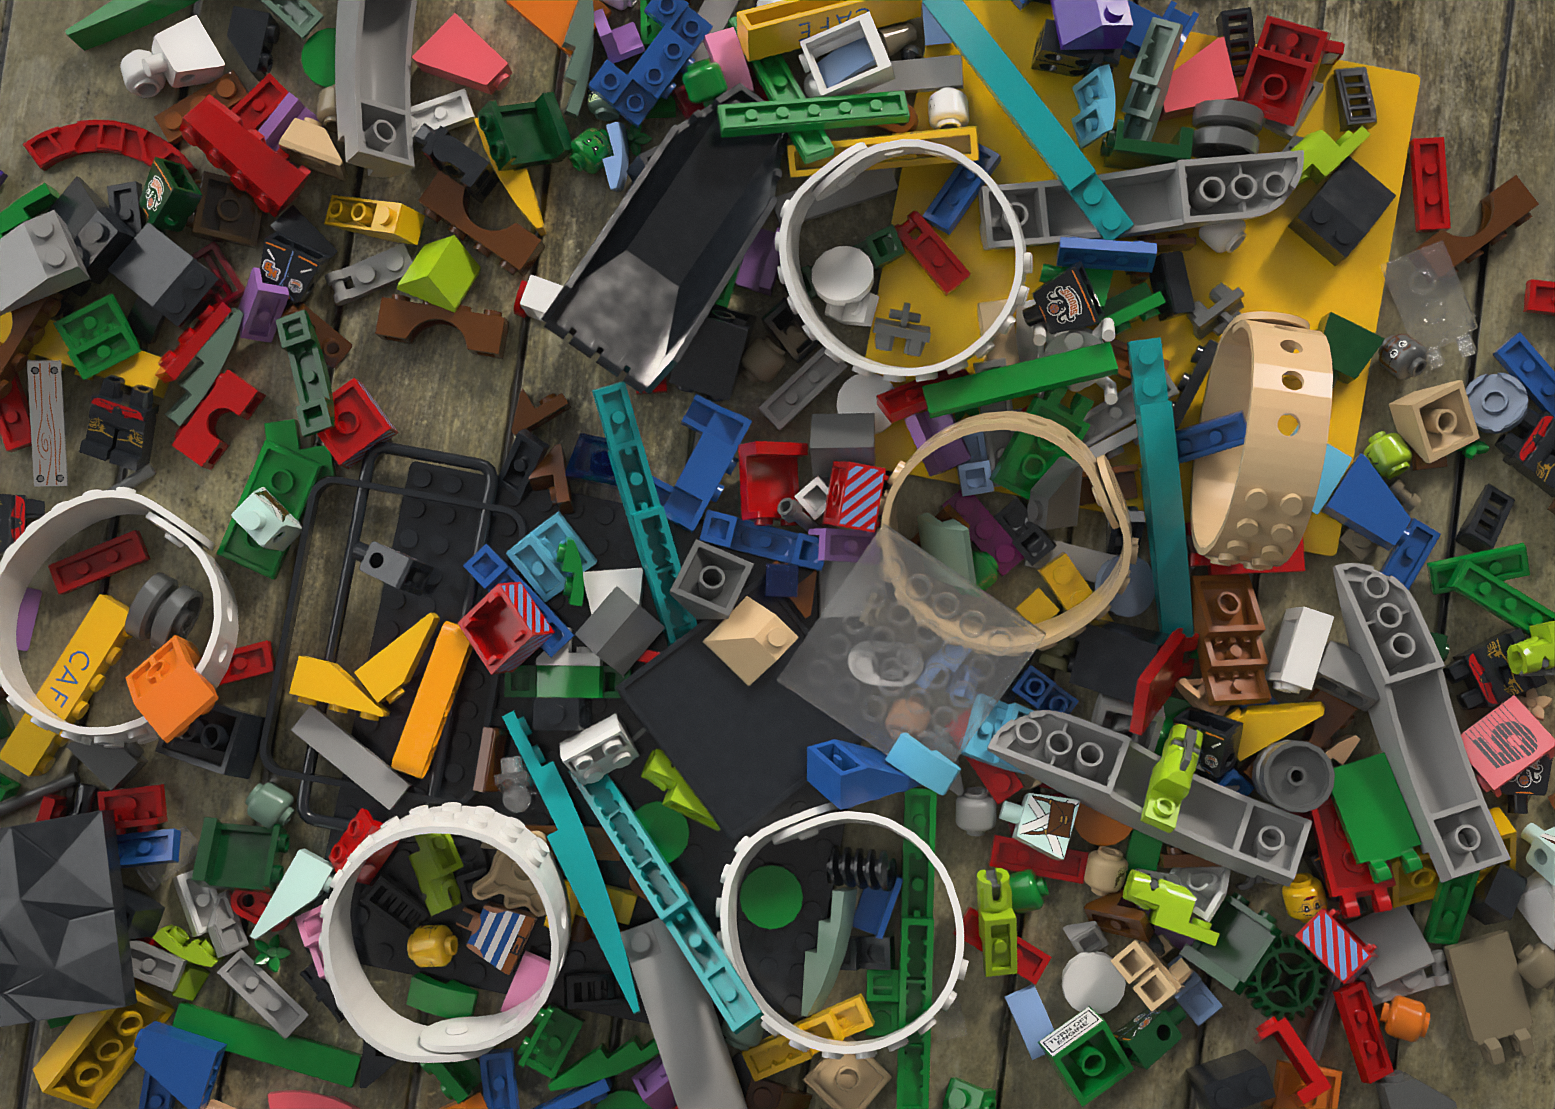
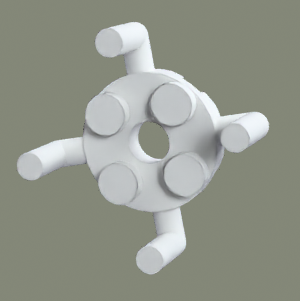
[1033,318,1118,405]

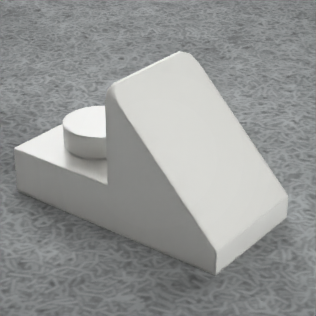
[536,627,603,666]

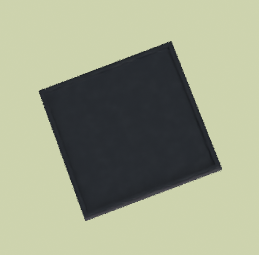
[614,573,880,842]

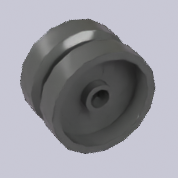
[1191,99,1264,159]
[125,572,204,649]
[1252,739,1335,813]

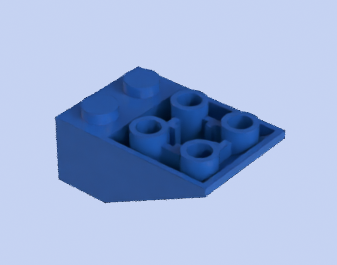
[807,739,922,810]

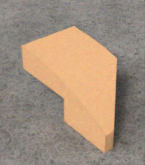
[1174,678,1230,716]

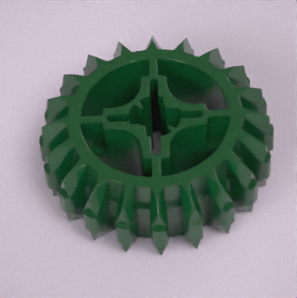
[1244,934,1328,1022]

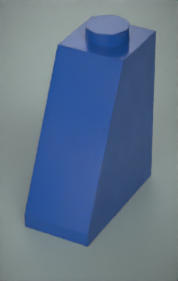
[1322,453,1411,551]
[134,1021,227,1109]

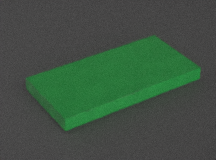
[216,440,325,579]

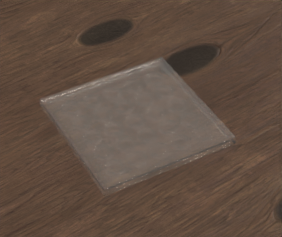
[777,523,1046,763]

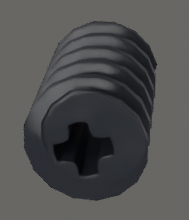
[826,845,897,892]

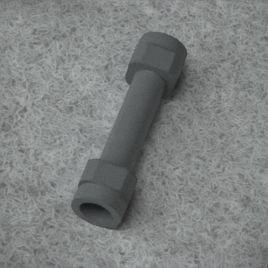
[777,498,830,537]

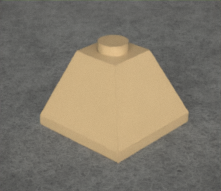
[279,117,347,181]
[1389,380,1480,463]
[703,596,798,686]

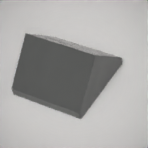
[810,413,876,477]
[669,539,754,620]
[575,586,665,676]

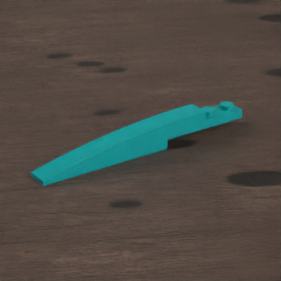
[922,0,1134,240]
[1127,337,1194,637]
[592,381,697,647]
[502,711,641,1015]
[568,771,764,1035]

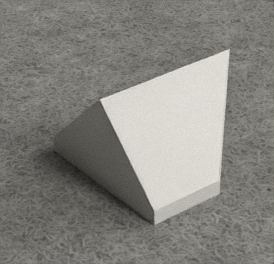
[1169,867,1231,922]

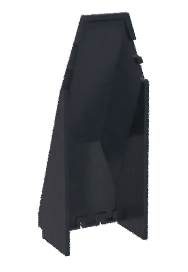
[541,83,788,394]

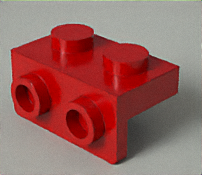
[97,784,168,835]
[329,808,400,885]

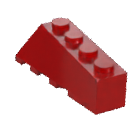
[179,94,311,218]

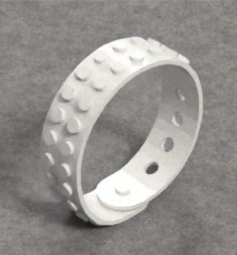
[775,139,1033,382]
[0,487,239,748]
[319,802,572,1063]
[716,803,969,1059]

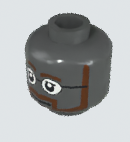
[1378,333,1427,380]

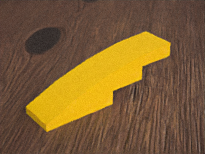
[474,118,546,236]
[741,993,875,1082]

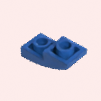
[1012,664,1079,714]

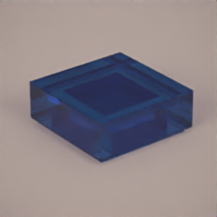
[765,564,799,597]

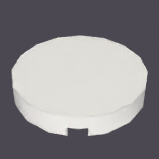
[812,246,874,306]
[836,374,894,434]
[1061,951,1126,1014]

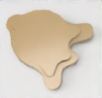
[472,831,555,917]

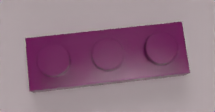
[941,489,1024,577]

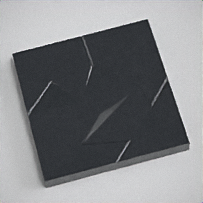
[0,810,137,1027]

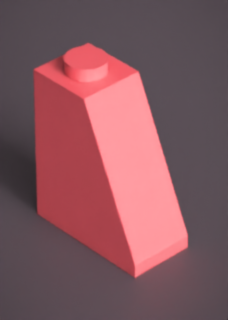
[412,13,512,95]
[1159,37,1238,122]

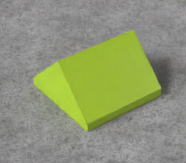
[397,235,481,313]

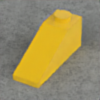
[354,612,440,703]
[1223,701,1325,761]

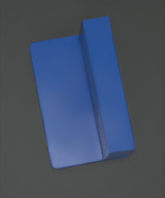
[852,874,903,940]

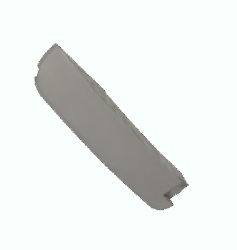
[335,0,417,178]
[978,150,1304,250]
[1333,563,1511,883]
[987,710,1312,887]
[620,918,748,1109]

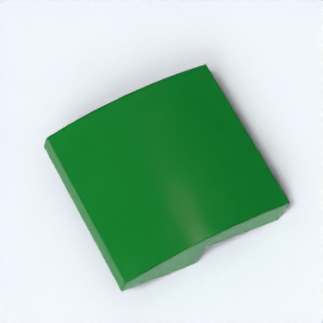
[53,294,141,380]

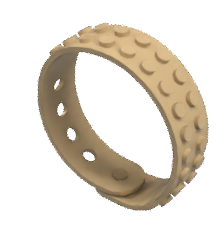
[1190,311,1333,571]
[876,411,1139,656]

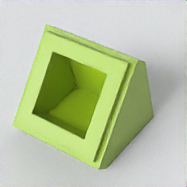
[170,961,210,1001]

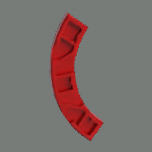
[22,119,197,175]

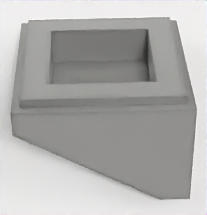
[1063,921,1109,954]

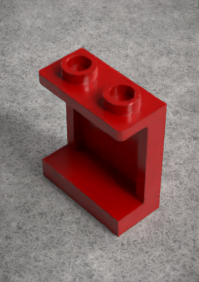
[738,441,810,526]
[1253,1016,1332,1107]

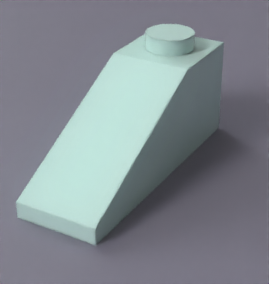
[250,848,335,939]

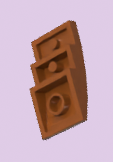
[1190,574,1272,706]

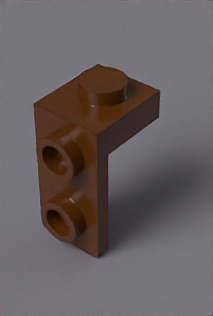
[1125,233,1197,284]
[281,302,352,368]

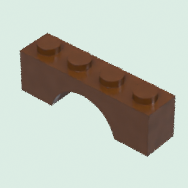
[418,170,545,277]
[1407,175,1539,284]
[0,292,64,400]
[375,294,510,359]
[1237,687,1358,788]

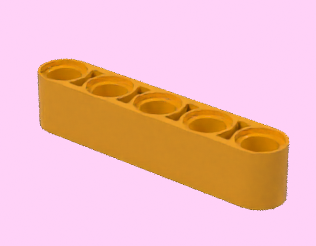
[391,621,473,779]

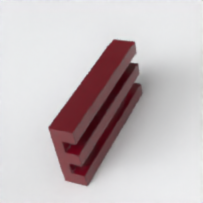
[190,241,245,306]

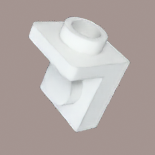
[825,292,879,326]

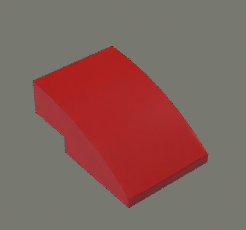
[1236,15,1332,127]

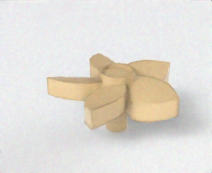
[1516,688,1552,721]

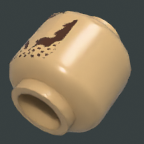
[1084,846,1128,896]

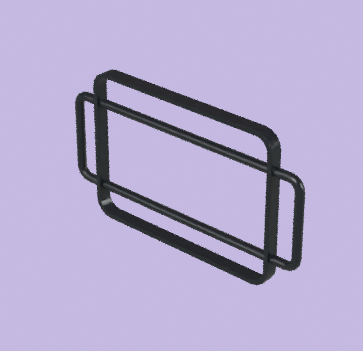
[260,442,528,843]

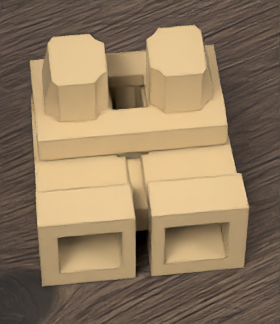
[1110,934,1194,1012]

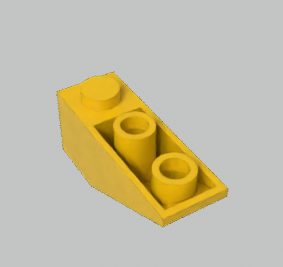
[324,195,425,245]
[289,656,391,721]

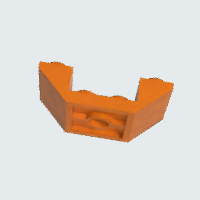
[126,635,219,744]

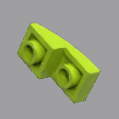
[152,924,225,967]

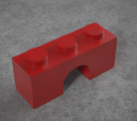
[172,369,266,470]

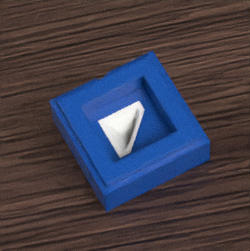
[1217,767,1255,796]

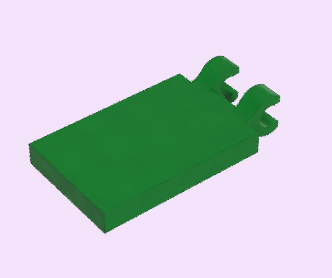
[989,386,1094,500]
[1330,752,1423,884]

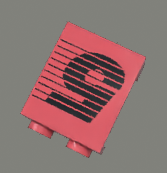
[1460,695,1555,798]

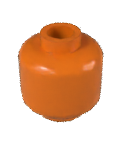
[1379,995,1431,1042]

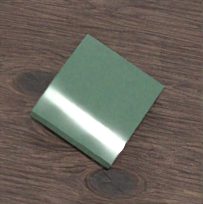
[917,512,977,588]

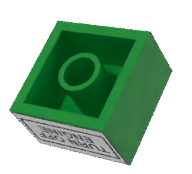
[1038,1006,1135,1107]

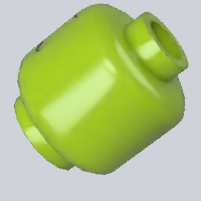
[1364,431,1412,479]

